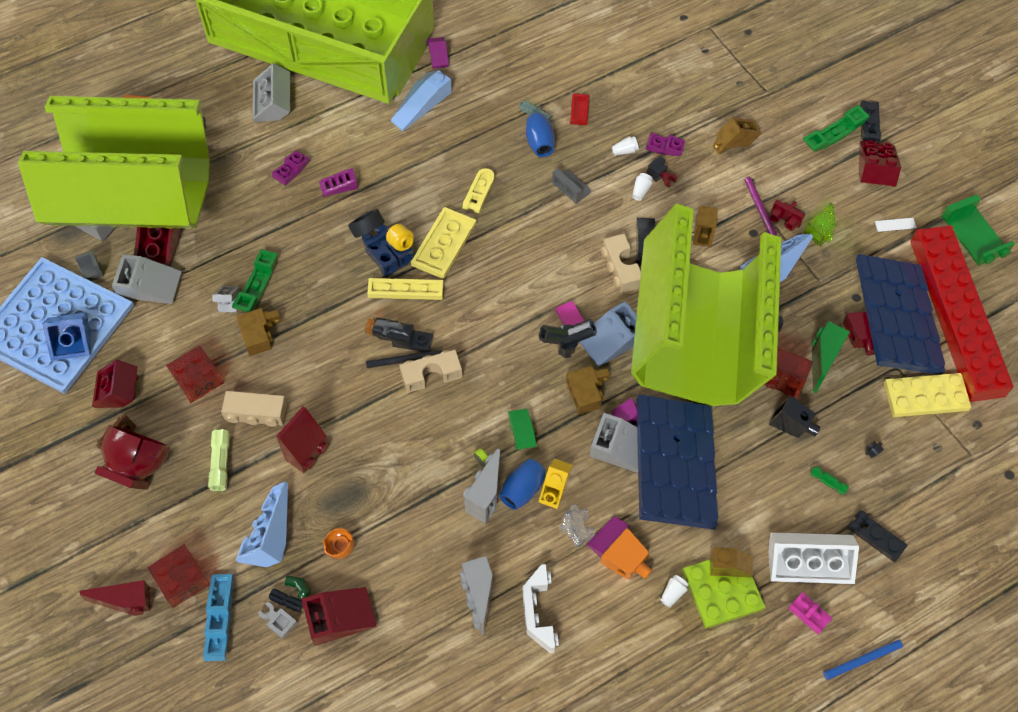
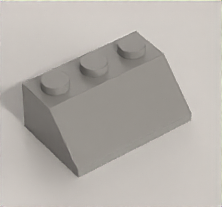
[252,63,291,122]

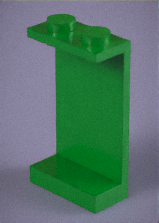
[941,194,1015,266]

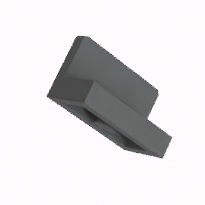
[552,168,591,204]

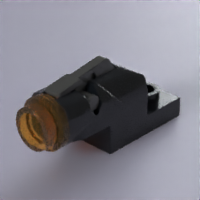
[365,317,434,352]

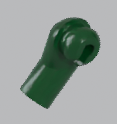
[285,575,311,599]

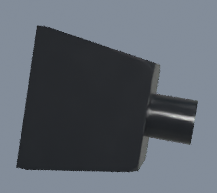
[769,396,820,438]

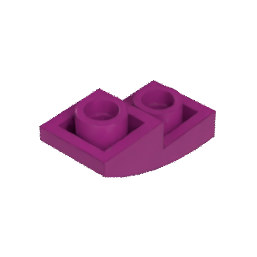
[645,132,685,156]
[272,150,310,185]

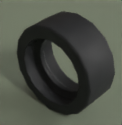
[348,209,385,238]

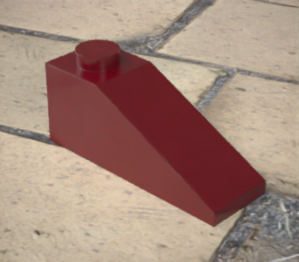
[80,580,150,616]

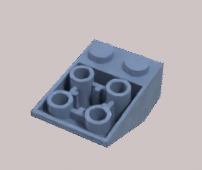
[580,301,637,367]

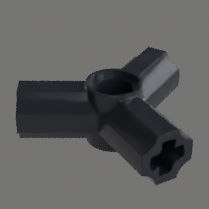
[538,319,597,358]

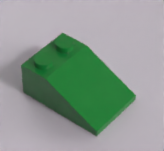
[812,321,850,393]

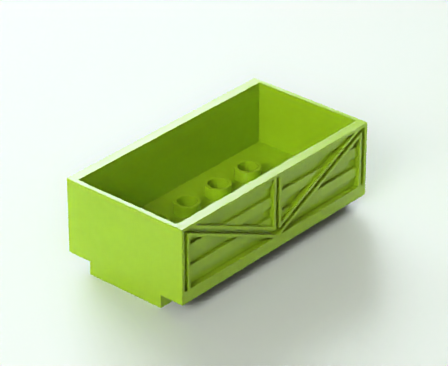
[195,0,434,104]

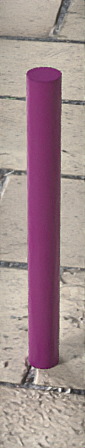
[744,177,777,236]

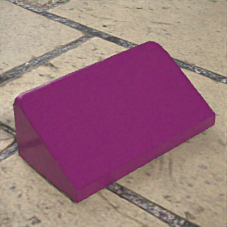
[587,516,630,558]

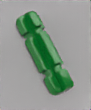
[810,466,849,495]

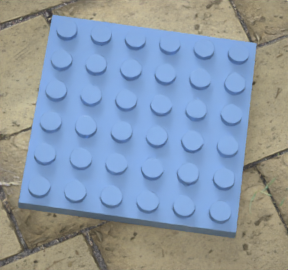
[0,257,134,394]

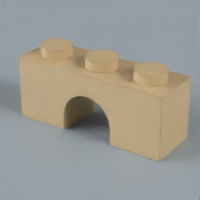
[601,234,641,294]
[399,350,462,393]

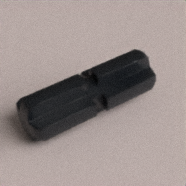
[269,588,303,612]

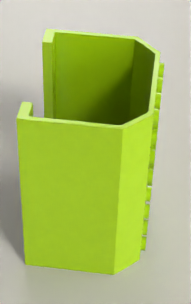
[18,96,210,229]
[631,203,781,406]

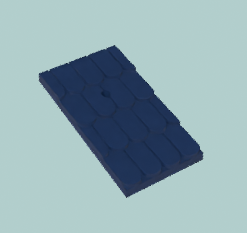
[856,254,945,375]
[636,394,718,530]

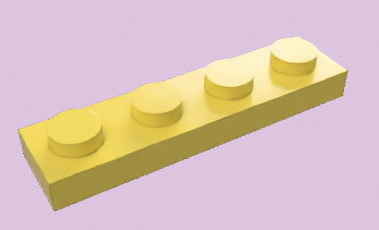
[367,278,443,300]

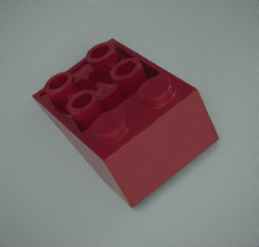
[859,140,902,187]
[301,587,377,646]

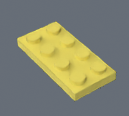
[411,207,476,279]
[884,373,971,417]

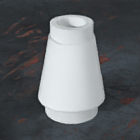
[612,136,639,156]
[632,173,653,201]
[660,575,689,608]

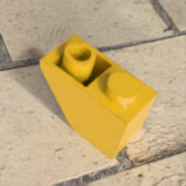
[539,458,573,509]

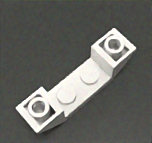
[522,564,559,653]

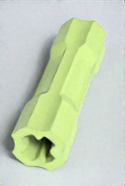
[208,429,230,492]

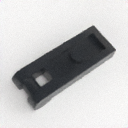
[860,101,881,142]
[847,510,908,563]

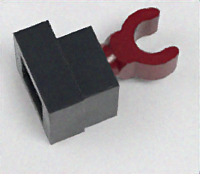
[646,156,677,188]

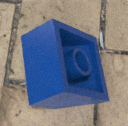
[42,313,91,361]

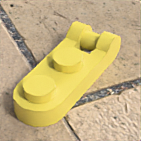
[462,168,494,214]

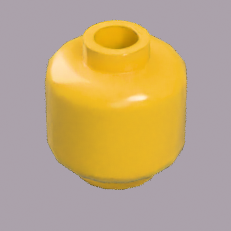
[386,224,414,251]

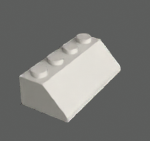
[768,533,859,584]

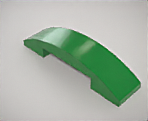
[803,105,869,152]
[232,249,278,312]

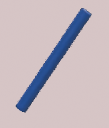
[823,640,903,680]

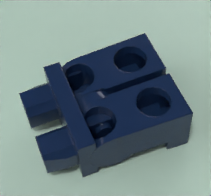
[362,224,414,278]

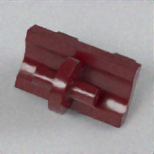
[770,200,805,231]

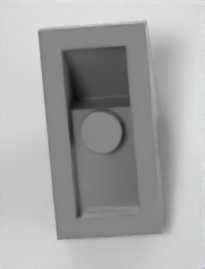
[212,286,240,312]

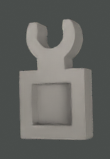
[258,602,297,639]

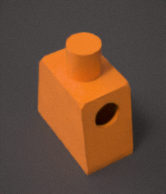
[600,528,653,580]

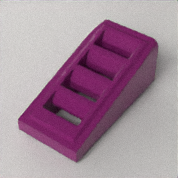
[319,168,358,197]

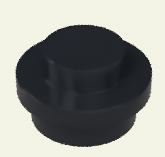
[865,441,884,458]

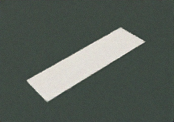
[875,218,916,232]

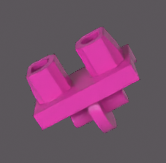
[788,592,833,635]

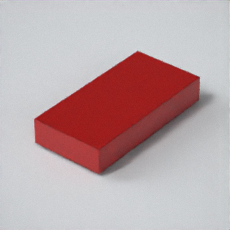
[570,94,589,125]

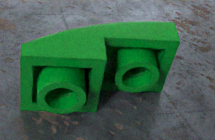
[508,409,537,450]

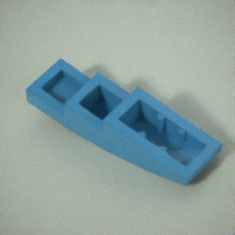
[203,574,233,661]

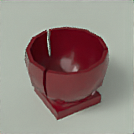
[94,425,170,490]

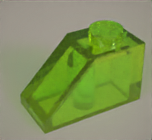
[804,203,836,247]

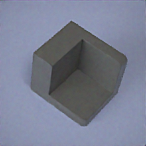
[75,250,104,281]

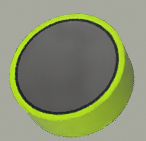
[473,449,488,468]

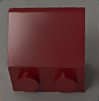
[92,359,138,408]

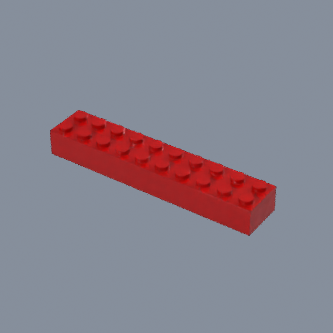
[910,225,1014,402]

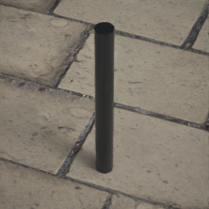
[366,350,442,368]

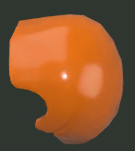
[323,528,355,559]

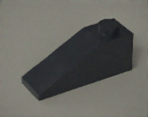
[636,217,656,265]

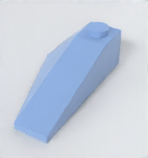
[391,70,452,131]
[740,234,813,282]
[236,481,288,567]

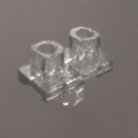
[559,504,595,547]

